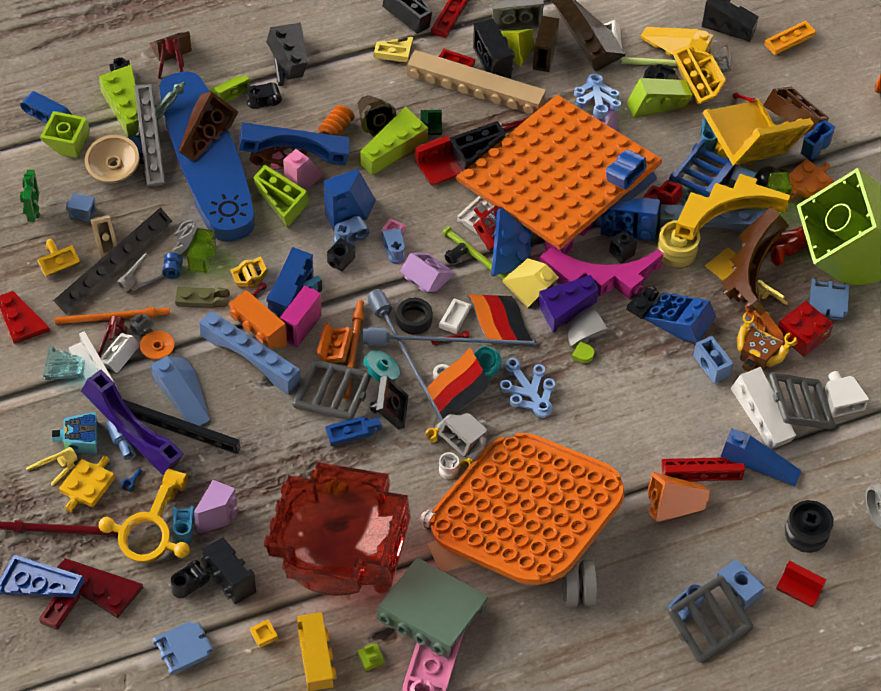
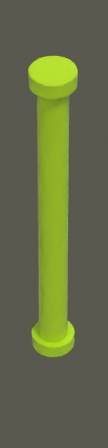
[442,226,508,280]

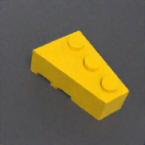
[297,612,337,691]

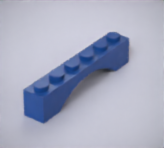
[239,122,349,165]

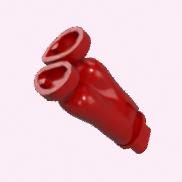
[767,226,808,266]

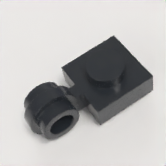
[626,286,659,319]

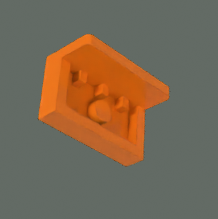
[317,323,353,363]

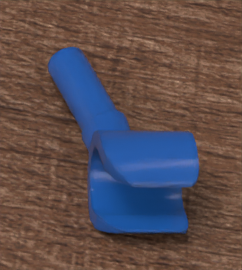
[121,468,142,492]

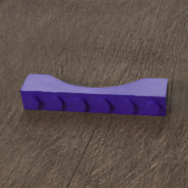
[81,369,184,475]

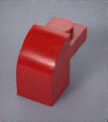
[643,180,683,211]

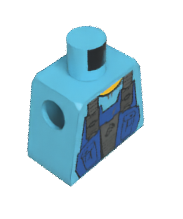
[52,412,98,454]

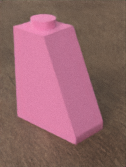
[283,149,323,190]

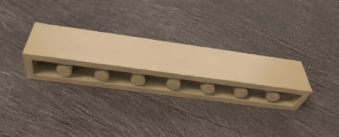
[407,50,546,114]

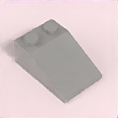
[492,0,544,31]

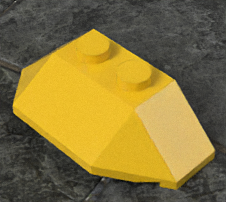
[672,45,726,104]

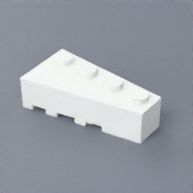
[730,367,796,450]

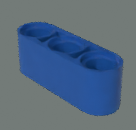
[20,91,72,124]

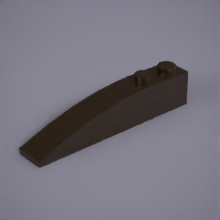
[551,0,626,72]

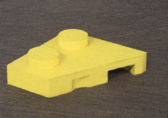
[374,37,413,62]

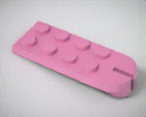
[403,631,465,691]

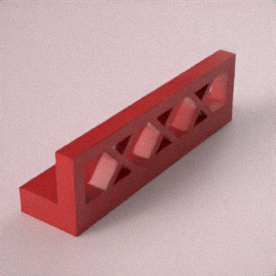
[661,457,745,482]

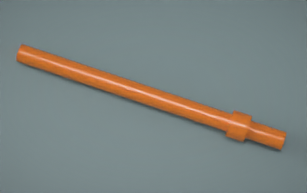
[343,300,364,400]
[55,307,170,325]

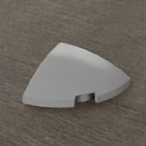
[172,220,197,255]
[568,306,607,348]

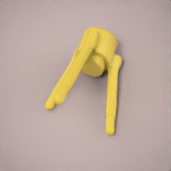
[757,280,788,315]
[26,447,78,486]

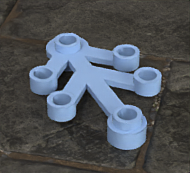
[574,74,621,120]
[500,358,555,418]

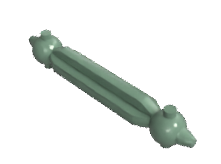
[136,82,186,136]

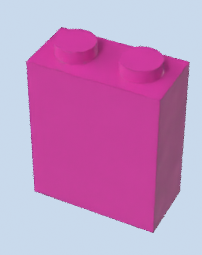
[280,286,322,348]

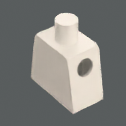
[824,371,869,418]

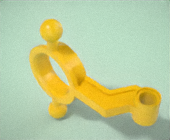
[99,468,190,563]

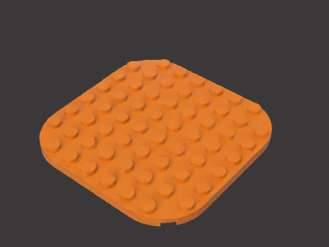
[430,433,624,585]

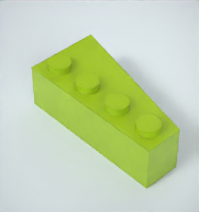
[98,65,139,137]

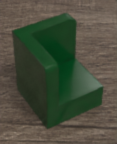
[420,110,442,135]

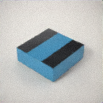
[303,276,322,292]

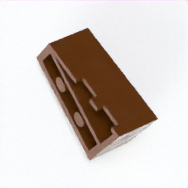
[763,86,829,135]

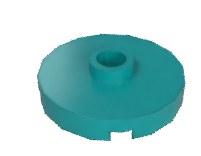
[363,350,400,382]

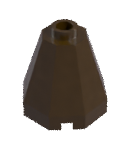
[358,95,396,137]

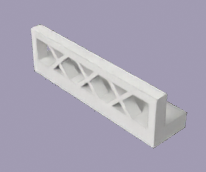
[69,331,118,390]

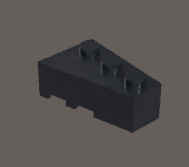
[382,0,432,34]
[201,537,256,604]

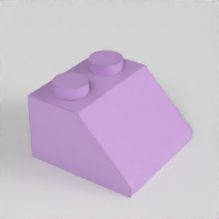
[400,253,455,293]
[194,480,238,534]

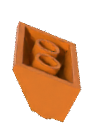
[229,290,287,348]

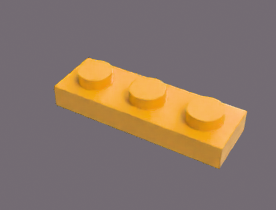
[764,20,816,55]

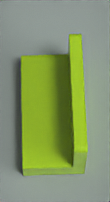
[210,74,250,102]

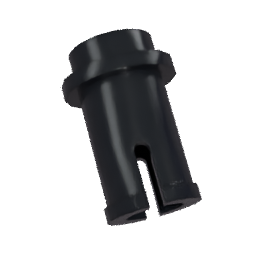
[444,243,468,264]

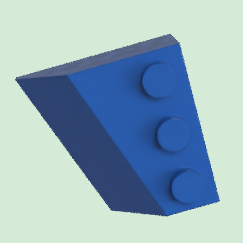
[324,169,376,230]

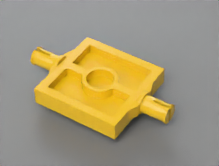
[59,455,116,512]

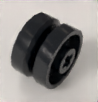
[785,500,834,553]

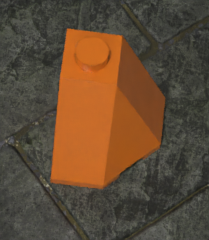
[647,472,710,522]

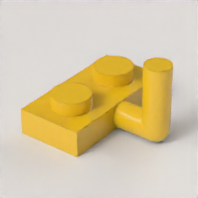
[37,239,80,277]

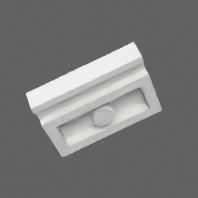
[457,196,494,234]

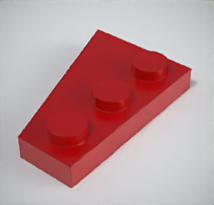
[0,291,50,344]

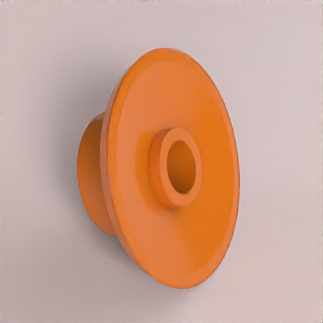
[140,331,175,359]

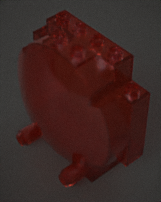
[264,462,411,596]

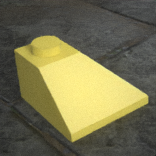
[502,258,559,308]

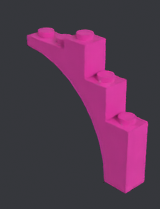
[540,246,664,299]

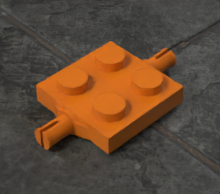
[783,159,834,202]

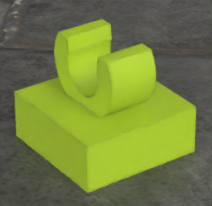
[357,643,385,672]

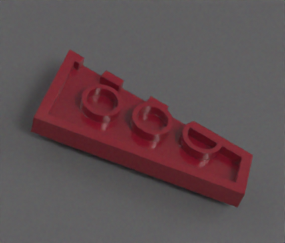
[57,558,144,618]

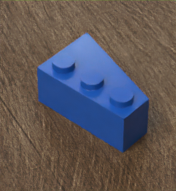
[266,247,314,315]

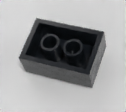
[473,18,515,79]

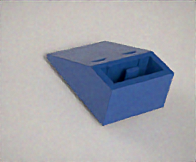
[600,197,660,242]
[644,293,716,342]

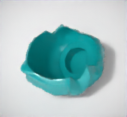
[474,346,502,380]

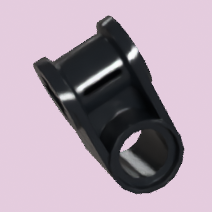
[247,82,282,109]
[171,560,211,598]

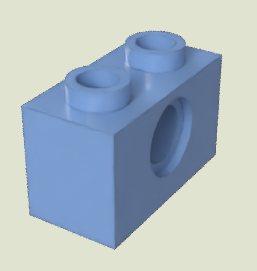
[693,336,733,384]
[717,559,764,610]

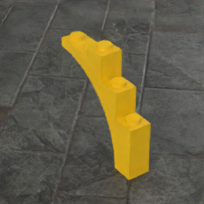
[675,174,790,241]

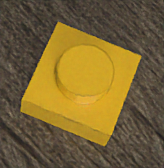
[250,619,278,648]

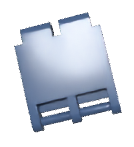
[809,278,849,320]
[152,621,214,675]

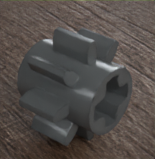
[130,314,154,337]

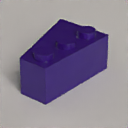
[538,275,599,333]

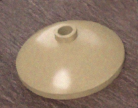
[85,135,140,183]

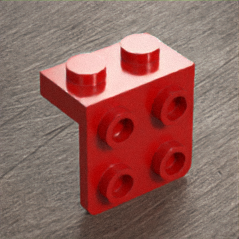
[415,135,462,185]

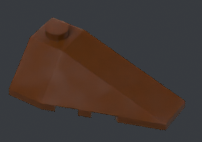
[178,91,238,162]

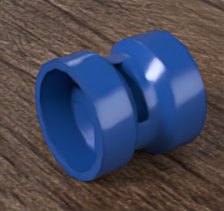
[162,253,183,279]

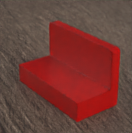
[776,560,827,607]

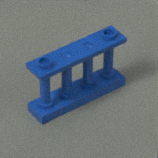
[669,139,738,198]

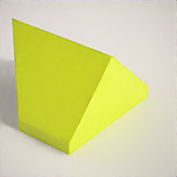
[501,29,534,67]

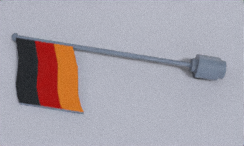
[368,289,490,421]
[363,294,536,347]

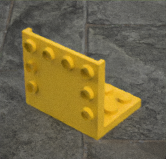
[703,98,814,166]

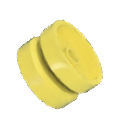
[657,220,700,268]

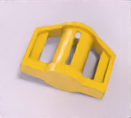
[230,256,268,288]

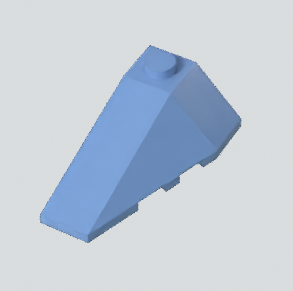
[151,356,210,427]

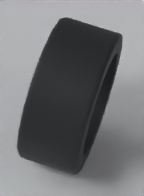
[396,297,433,335]

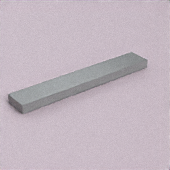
[134,84,166,188]

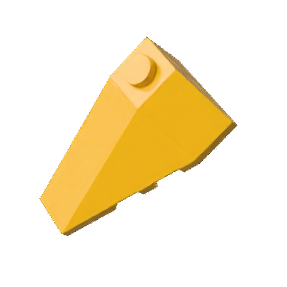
[640,27,714,56]

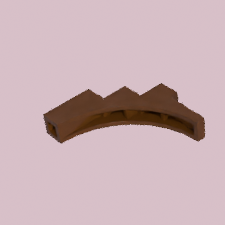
[721,206,789,315]

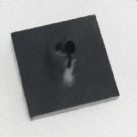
[370,376,409,430]

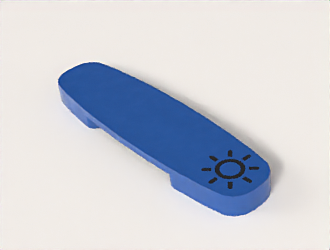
[159,71,255,242]

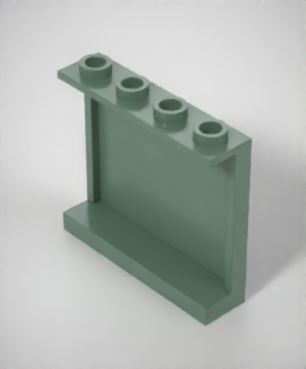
[376,557,488,659]

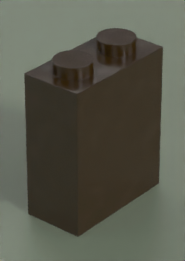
[532,16,559,72]

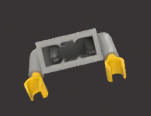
[426,413,488,471]

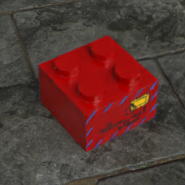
[778,300,834,357]

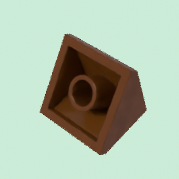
[150,31,192,62]

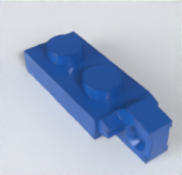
[325,416,382,446]

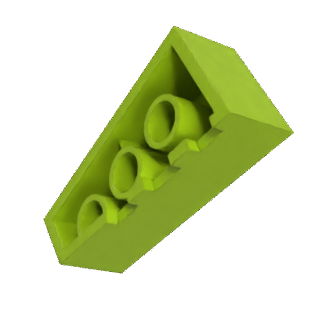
[360,107,428,175]

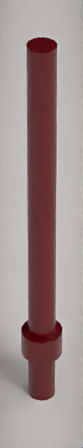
[0,520,118,536]

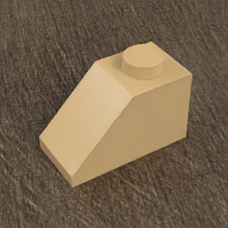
[90,215,117,257]

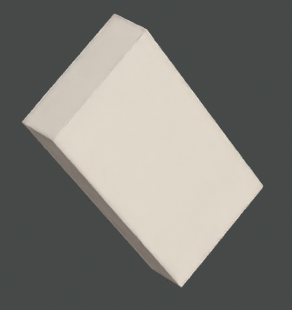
[439,298,471,334]

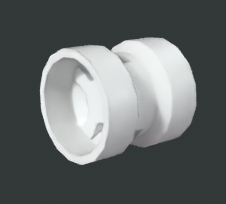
[439,452,459,480]

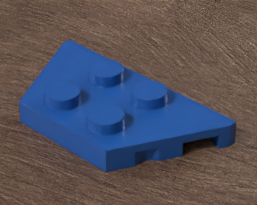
[491,208,532,277]

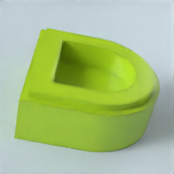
[572,341,594,363]

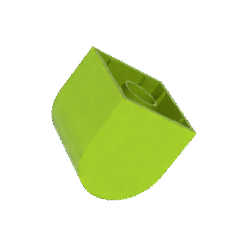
[797,168,881,285]

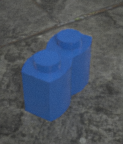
[800,120,835,160]
[606,149,647,189]

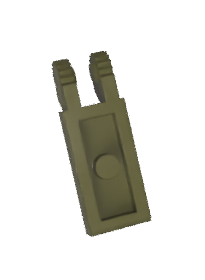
[175,287,230,308]

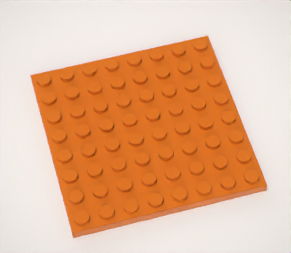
[456,95,662,250]

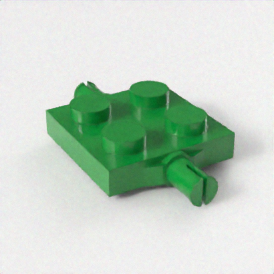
[20,170,40,222]

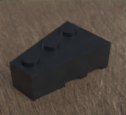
[702,0,759,42]
[266,22,308,79]
[450,121,506,171]

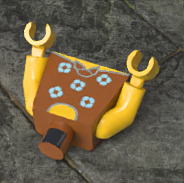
[737,312,797,372]

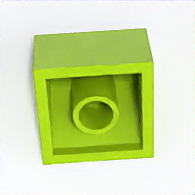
[40,111,90,158]

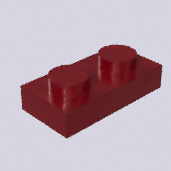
[38,593,80,630]

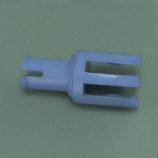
[106,421,136,460]

